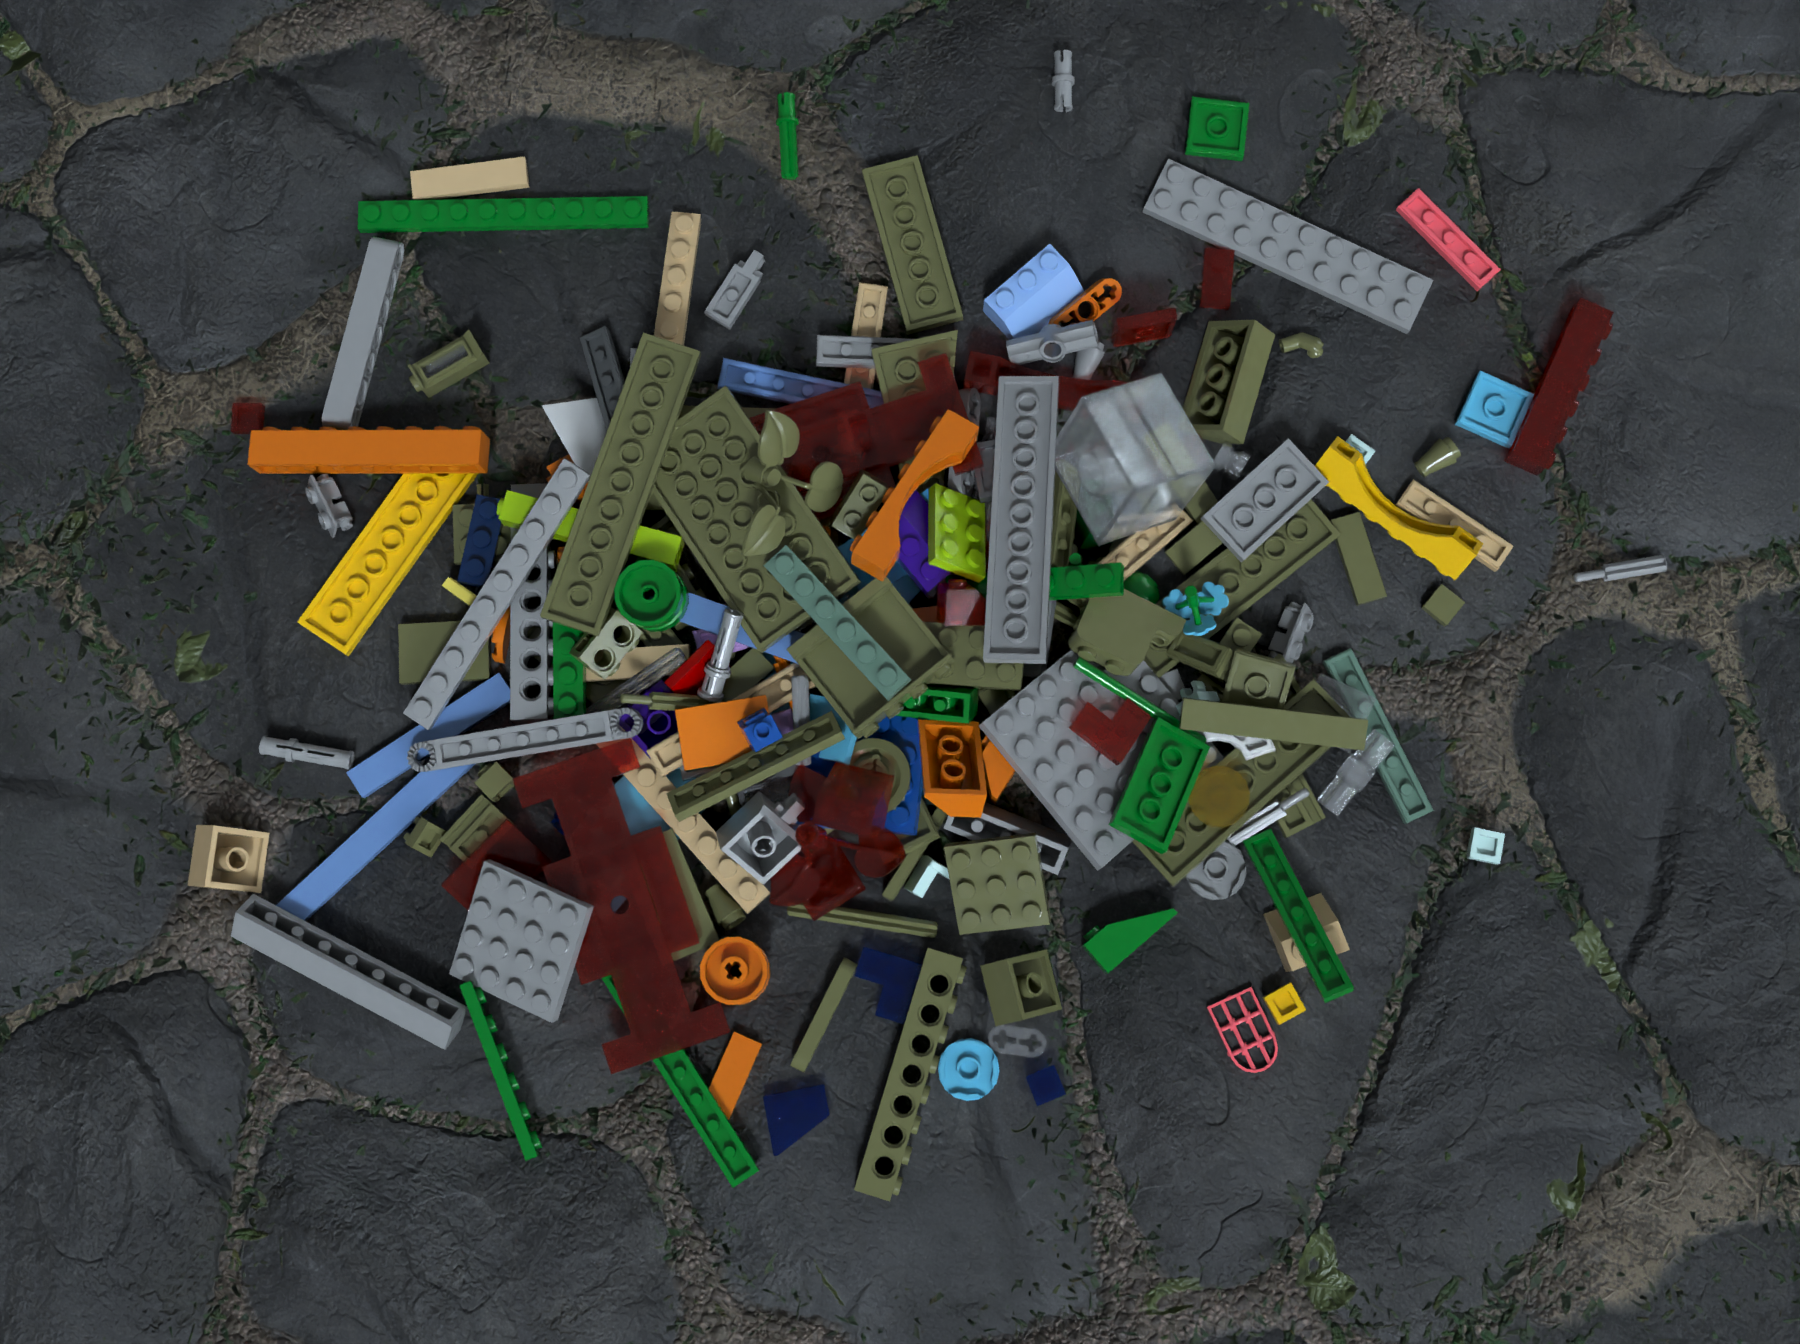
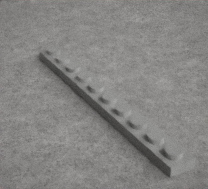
[403,458,591,730]

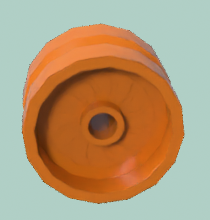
[700,937,771,1005]

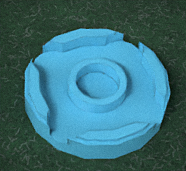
[938,1038,999,1101]

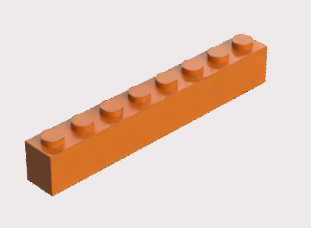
[247,426,490,474]

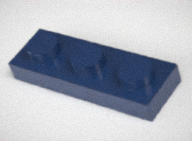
[457,494,503,587]

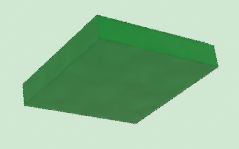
[1185,96,1250,161]

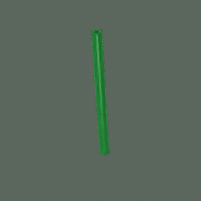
[1073,657,1206,743]

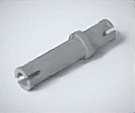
[259,736,355,770]

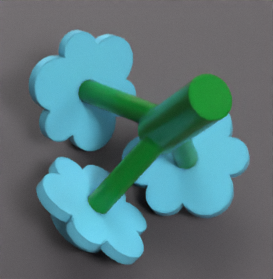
[1162,582,1229,636]

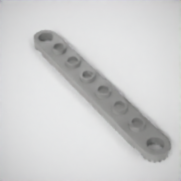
[407,707,643,772]

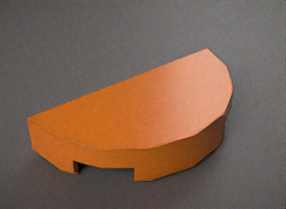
[492,606,510,664]

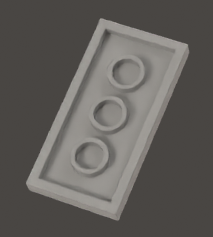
[1200,438,1329,562]

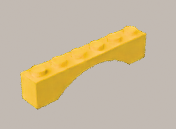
[1315,436,1483,580]

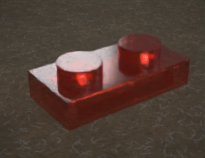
[1199,248,1235,310]

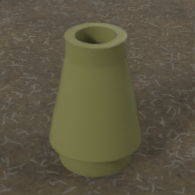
[1414,437,1461,478]
[705,883,746,931]

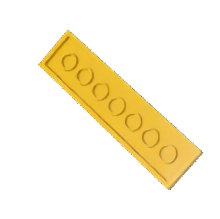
[297,473,479,657]

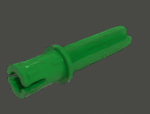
[776,92,799,180]

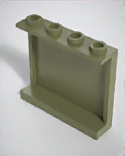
[786,576,955,739]

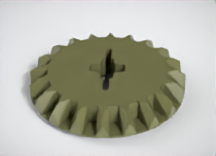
[832,738,912,818]

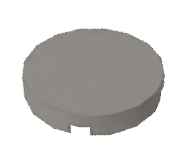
[1186,841,1247,900]

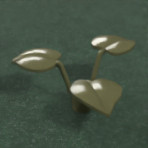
[741,410,843,556]

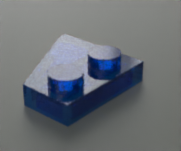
[763,1084,830,1156]

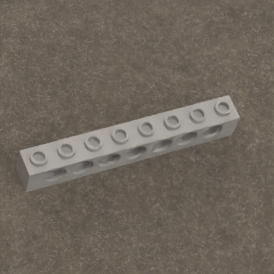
[510,483,557,725]

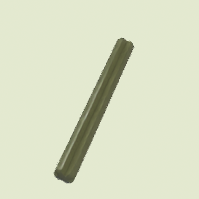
[787,899,938,938]

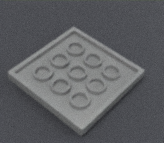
[449,859,594,1023]

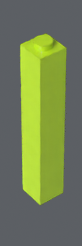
[497,490,685,572]

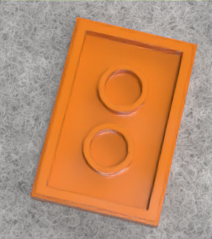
[674,695,769,771]

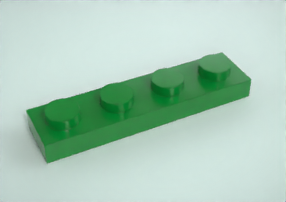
[553,622,586,719]

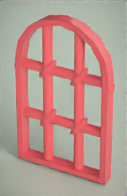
[1206,987,1278,1073]

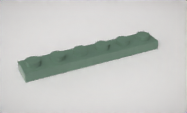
[763,545,911,701]

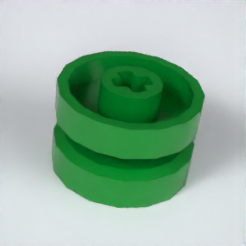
[614,560,689,632]

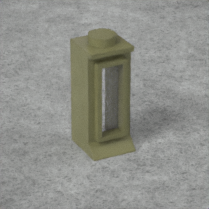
[408,329,489,398]

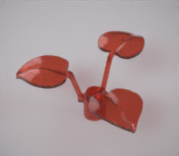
[769,765,906,906]

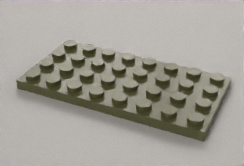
[652,386,861,653]

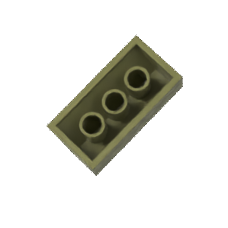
[1177,320,1275,444]

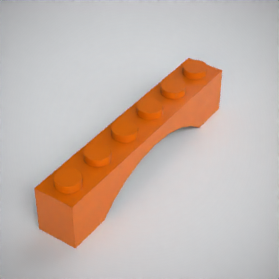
[850,409,979,582]

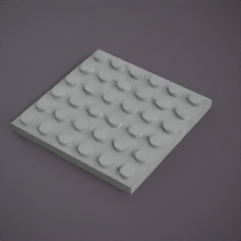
[979,650,1224,871]

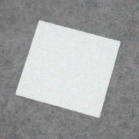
[542,398,607,482]

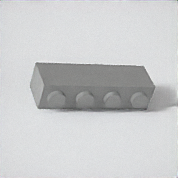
[944,802,1072,875]

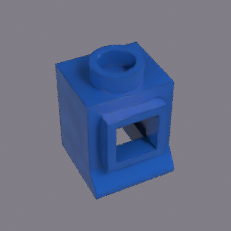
[737,708,783,752]

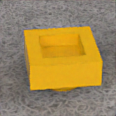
[1262,982,1306,1025]

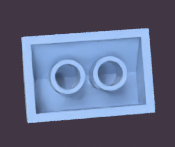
[983,244,1084,340]

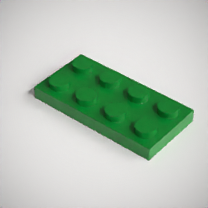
[1108,717,1210,854]

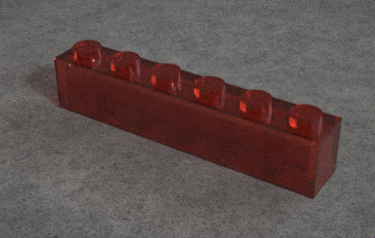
[1504,298,1614,476]

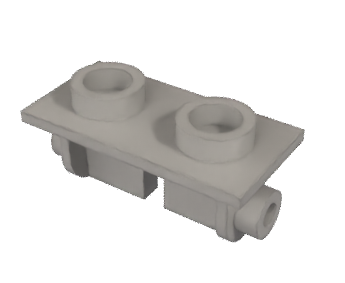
[305,474,353,538]
[1268,602,1314,663]

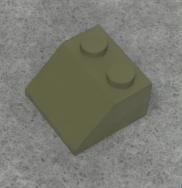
[980,949,1062,1026]

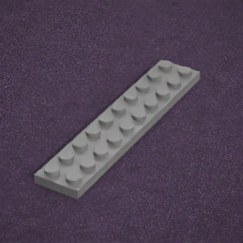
[1143,159,1433,334]
[983,376,1059,664]

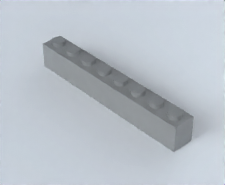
[231,894,467,1050]

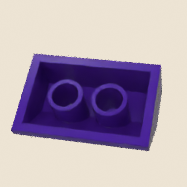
[897,490,952,595]

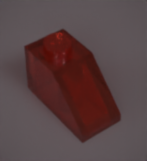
[936,579,986,626]

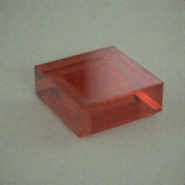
[231,403,265,434]

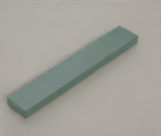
[1322,648,1434,824]

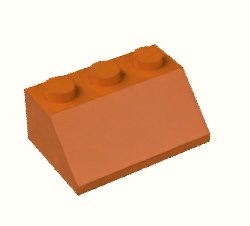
[918,719,987,818]

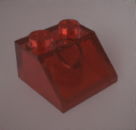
[812,762,895,837]

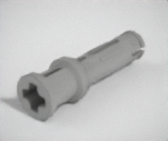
[697,608,744,702]

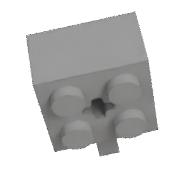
[716,791,806,885]

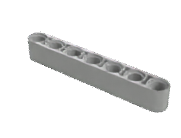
[322,236,404,430]

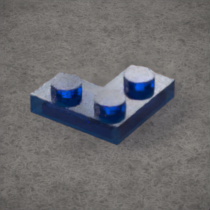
[855,947,922,1024]

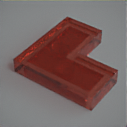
[1068,698,1152,765]

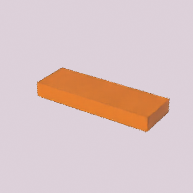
[709,1031,763,1120]

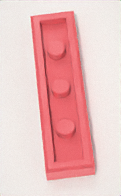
[1396,188,1501,292]

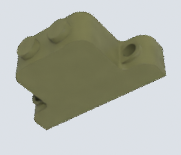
[1067,589,1186,676]

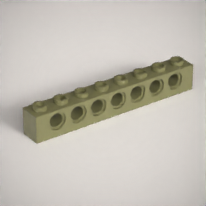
[854,948,967,1202]

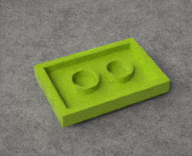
[928,483,986,583]

